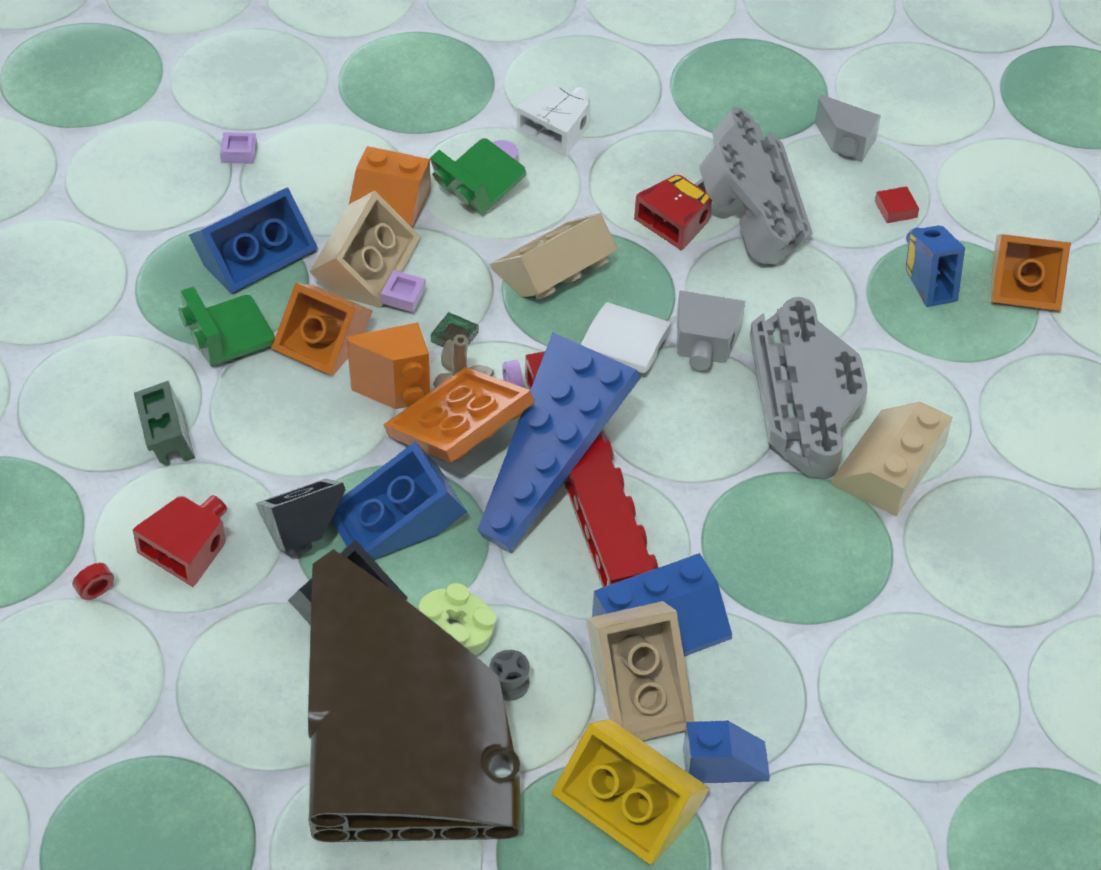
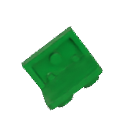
[430,138,527,215]
[178,286,275,367]

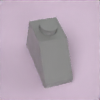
[815,95,881,162]

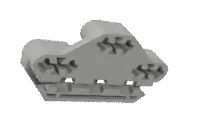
[699,107,813,265]
[750,297,867,479]

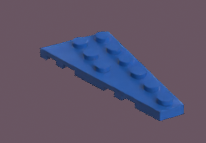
[477,332,641,552]

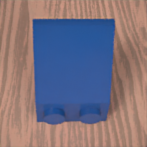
[331,441,467,559]

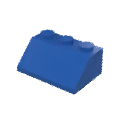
[189,187,318,293]
[592,553,732,657]

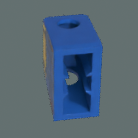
[906,225,965,307]

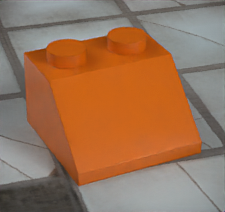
[348,146,431,229]
[271,283,373,375]
[347,322,430,409]

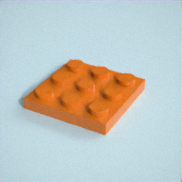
[383,367,535,463]

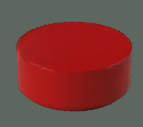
[72,562,114,600]

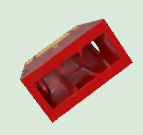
[634,175,712,251]

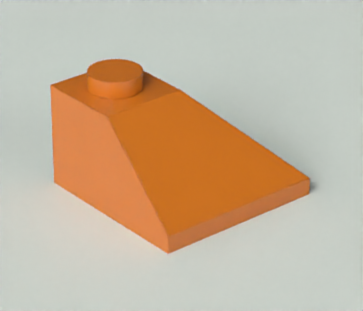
[991,234,1071,311]

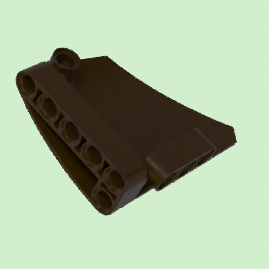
[308,549,521,843]

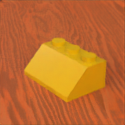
[551,719,709,865]

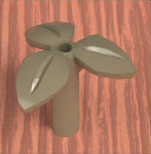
[433,334,494,388]

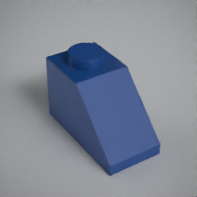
[683,720,770,783]

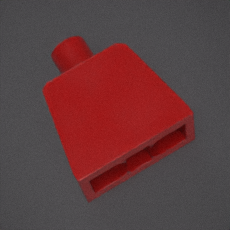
[132,495,227,587]

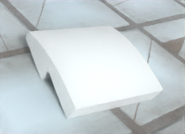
[581,302,672,374]

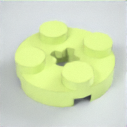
[418,583,497,655]

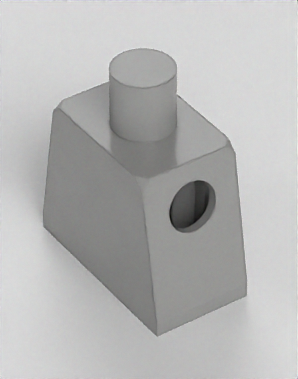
[676,290,745,370]

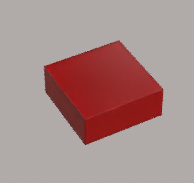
[875,186,919,223]

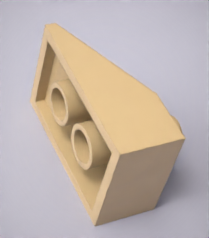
[586,601,695,741]

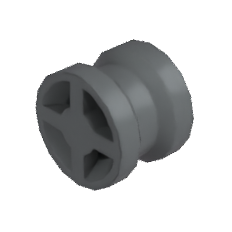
[489,649,530,701]

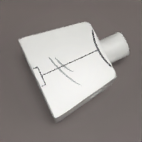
[516,85,590,157]

